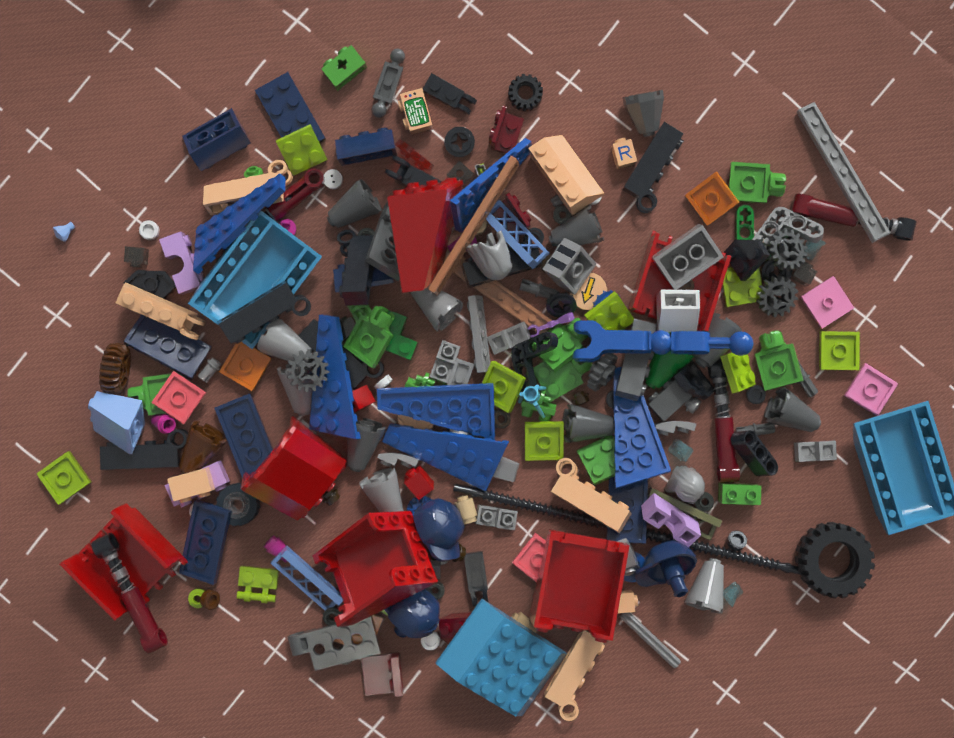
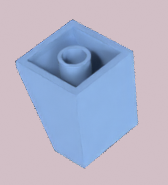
[88,391,145,454]

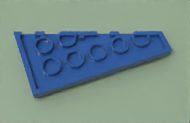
[450,138,532,233]
[193,174,286,274]
[309,314,361,439]
[613,367,671,489]
[377,383,495,440]
[382,423,509,491]

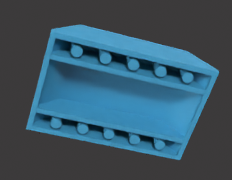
[188,211,322,349]
[853,401,954,535]
[436,599,567,717]

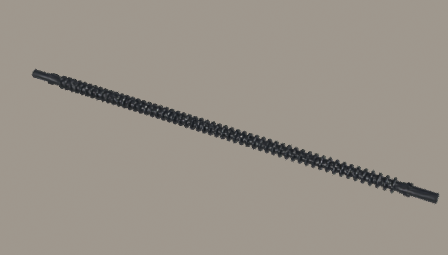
[453,484,801,575]

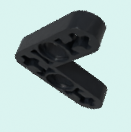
[511,332,558,392]

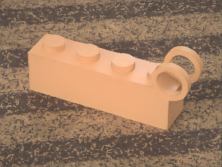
[203,160,293,215]
[116,282,206,340]
[551,458,632,534]
[544,630,605,721]

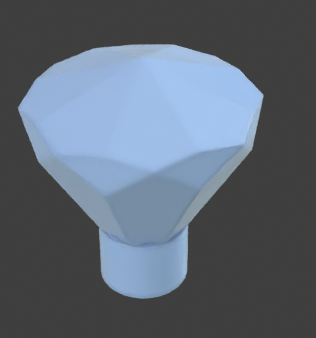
[53,222,75,242]

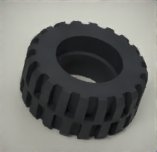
[795,522,875,599]

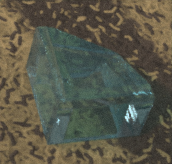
[804,240,826,261]
[668,439,693,462]
[723,582,743,607]

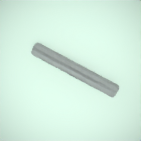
[620,612,681,668]

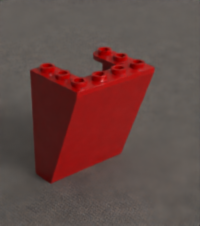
[387,177,463,293]
[312,511,438,627]
[529,530,630,643]

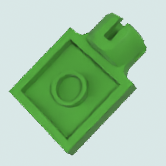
[729,162,786,204]
[343,306,395,368]
[532,318,589,373]
[755,331,804,391]
[533,359,593,402]
[127,373,183,416]
[577,436,615,485]

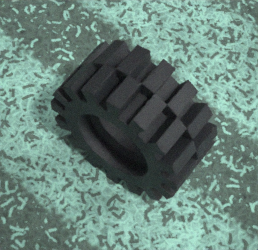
[508,74,543,111]

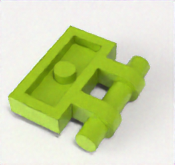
[237,566,279,604]

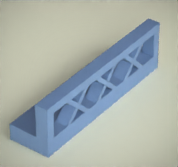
[486,200,550,269]
[271,545,343,610]

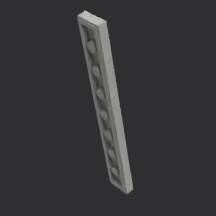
[796,102,891,243]

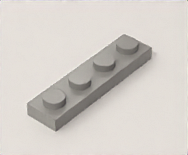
[467,295,490,373]

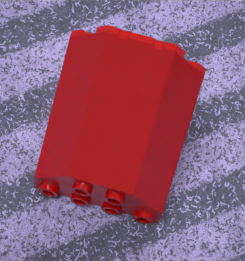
[241,415,347,521]

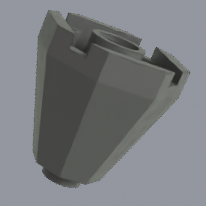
[622,90,664,137]

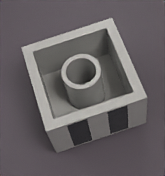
[543,238,596,295]

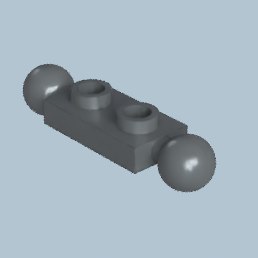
[371,48,405,118]

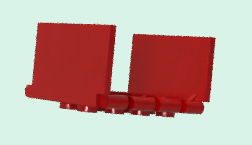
[628,230,731,332]
[59,503,188,620]

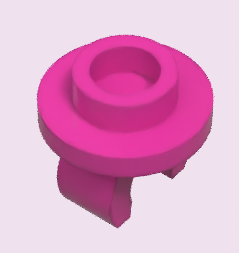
[279,219,297,235]

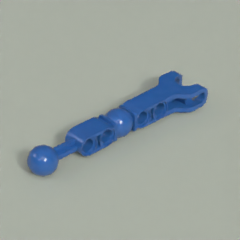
[573,320,754,363]

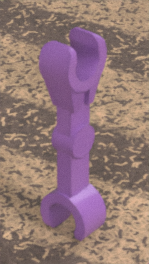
[527,312,575,337]

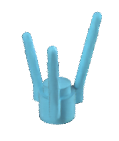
[518,385,546,418]

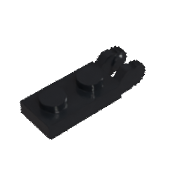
[423,73,477,115]
[464,551,489,607]

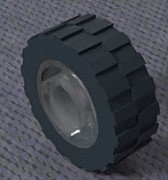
[216,483,261,526]

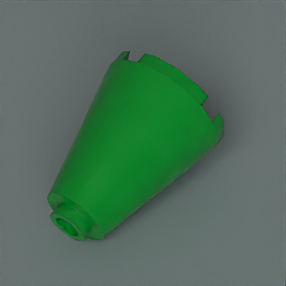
[645,351,694,389]

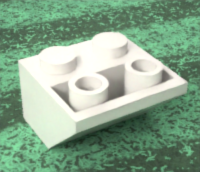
[656,290,700,333]

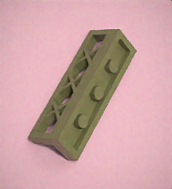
[647,487,722,540]

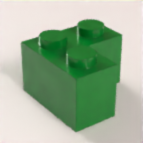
[386,310,418,361]

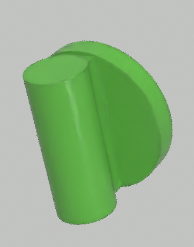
[244,166,264,178]

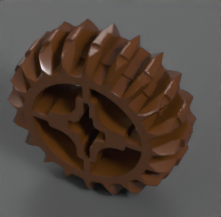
[99,343,131,395]

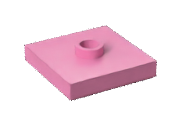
[800,276,854,329]
[844,363,898,416]

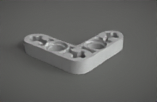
[752,207,824,250]

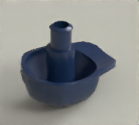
[413,498,465,562]
[634,540,697,597]
[384,589,440,638]

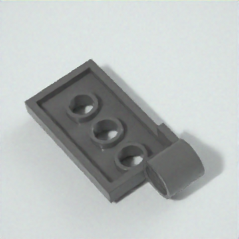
[365,201,400,281]
[287,616,381,671]

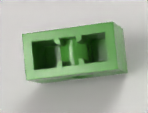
[321,45,367,91]
[718,483,761,505]

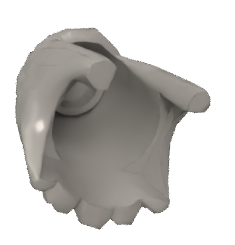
[466,230,512,280]
[664,466,705,504]

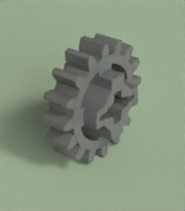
[766,228,808,271]
[756,275,799,317]
[285,349,329,392]
[587,353,618,392]

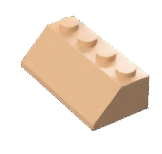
[528,135,604,215]

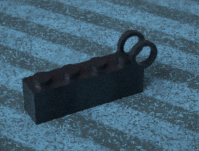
[622,122,684,214]
[384,155,441,187]
[461,228,544,288]
[337,230,374,306]
[217,281,311,344]
[298,319,384,389]
[100,429,188,470]

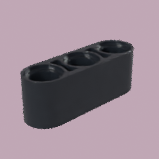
[731,430,778,477]

